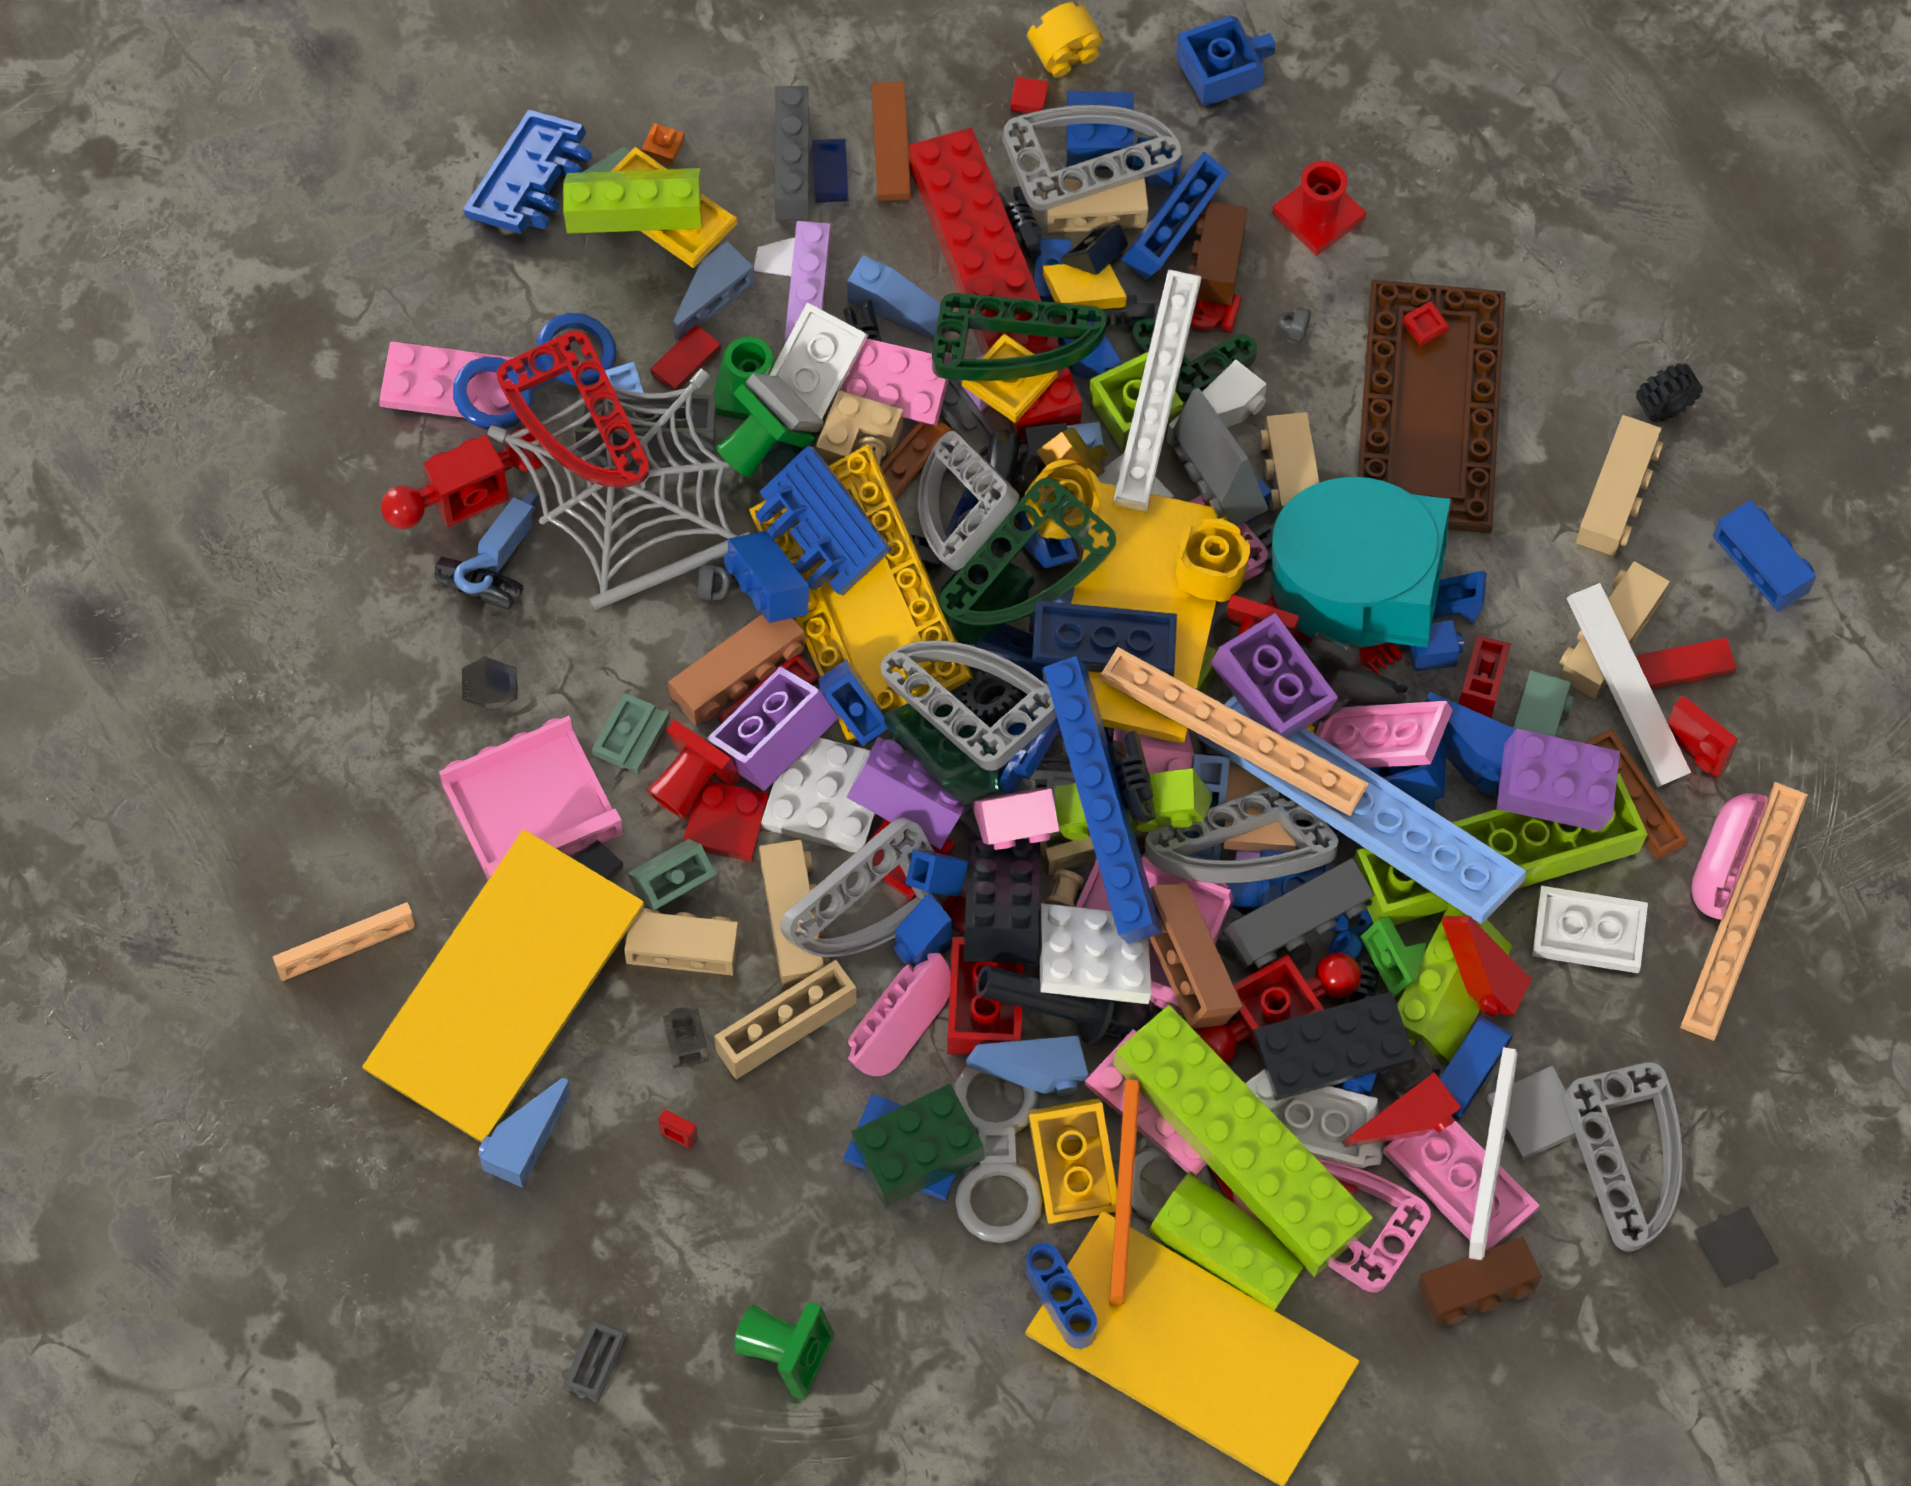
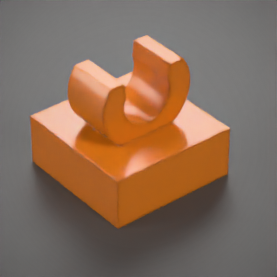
[641,123,685,166]

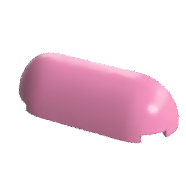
[1691,793,1769,920]
[848,953,951,1076]

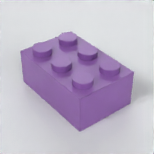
[1211,613,1338,739]
[707,666,839,791]
[1496,729,1620,831]
[846,737,971,849]

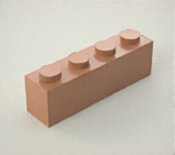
[668,614,805,726]
[1149,883,1242,1029]

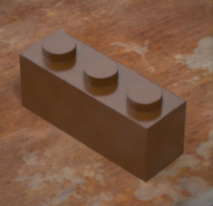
[1188,202,1248,305]
[1418,1236,1541,1326]

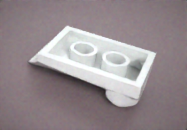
[1273,1086,1385,1169]

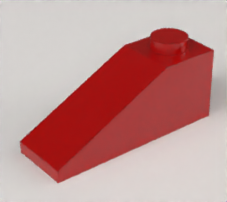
[1458,635,1511,718]
[1441,916,1532,1016]
[1342,1072,1461,1148]

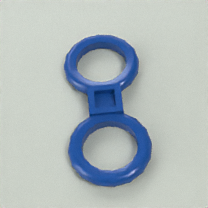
[453,313,616,430]

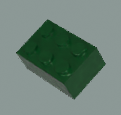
[851,1083,984,1207]

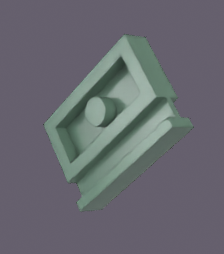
[592,692,670,775]

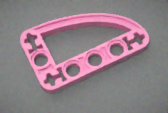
[1233,1158,1431,1293]

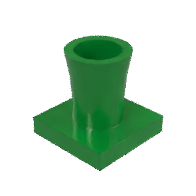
[713,336,777,420]
[716,384,815,478]
[734,1302,835,1400]

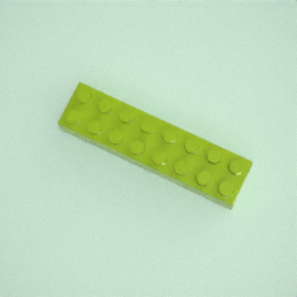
[1354,773,1648,926]
[1113,1005,1373,1277]

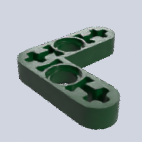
[1132,318,1257,401]

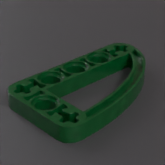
[932,293,1107,381]
[939,478,1116,626]

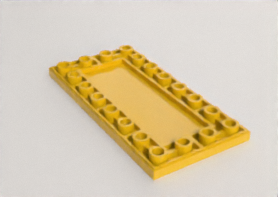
[749,444,974,744]
[1045,483,1225,744]
[362,829,645,1143]
[1025,1211,1359,1486]

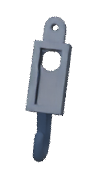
[454,491,540,594]

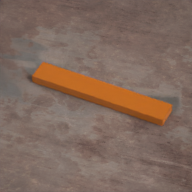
[1109,1079,1140,1306]

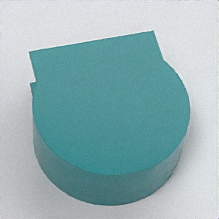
[1272,477,1450,648]

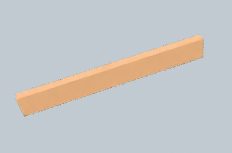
[1099,647,1369,817]
[1680,782,1808,1041]

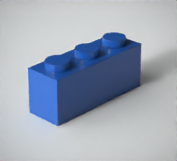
[1713,500,1816,612]
[724,531,809,623]

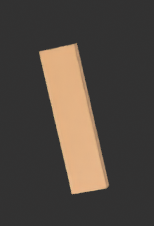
[272,902,416,981]

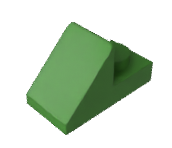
[1360,916,1426,998]

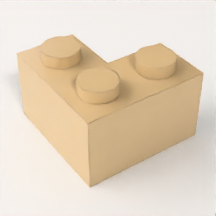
[816,390,903,466]

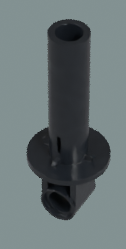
[956,430,1022,585]
[976,965,1154,1044]

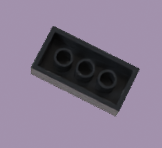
[964,838,1040,964]

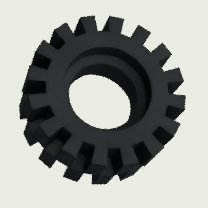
[1636,363,1703,422]
[960,671,1028,729]

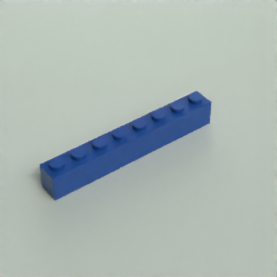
[1043,656,1162,944]

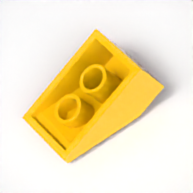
[1027,1098,1117,1224]

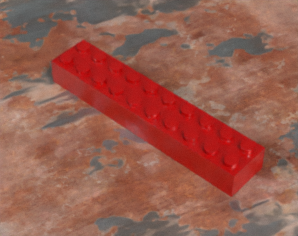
[909,127,1082,440]

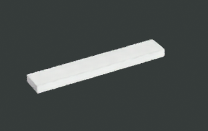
[1566,583,1691,788]
[1469,1047,1517,1260]

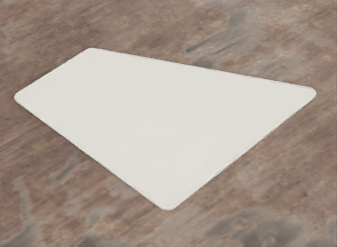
[754,237,795,276]

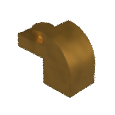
[1036,427,1109,477]

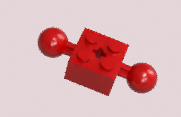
[381,428,548,530]
[1195,952,1361,1064]

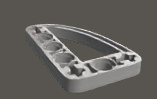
[1002,105,1182,211]
[918,431,1019,571]
[880,640,1057,771]
[1144,786,1338,883]
[780,817,949,957]
[1564,1062,1682,1252]

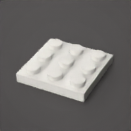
[761,737,876,853]
[1039,903,1151,1004]

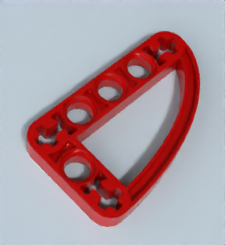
[497,330,650,488]

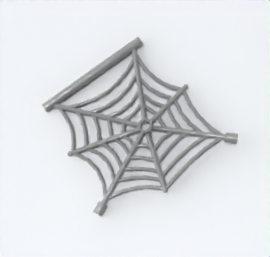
[487,368,750,611]

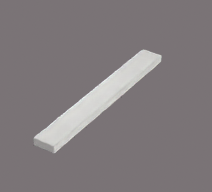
[1113,269,1201,512]

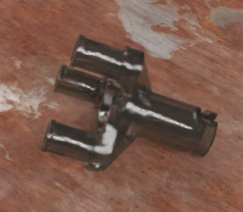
[1296,631,1408,723]

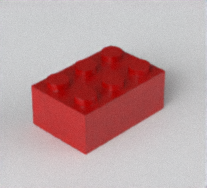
[947,937,1024,1055]

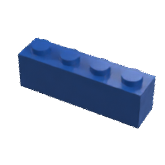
[1121,152,1230,281]

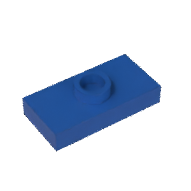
[1034,238,1071,303]

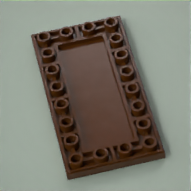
[1357,279,1506,533]

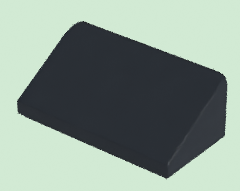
[1061,223,1128,274]

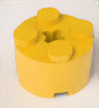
[1027,2,1103,78]
[1025,459,1103,539]
[1175,518,1250,602]

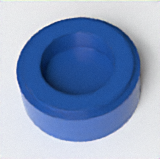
[1328,930,1362,959]

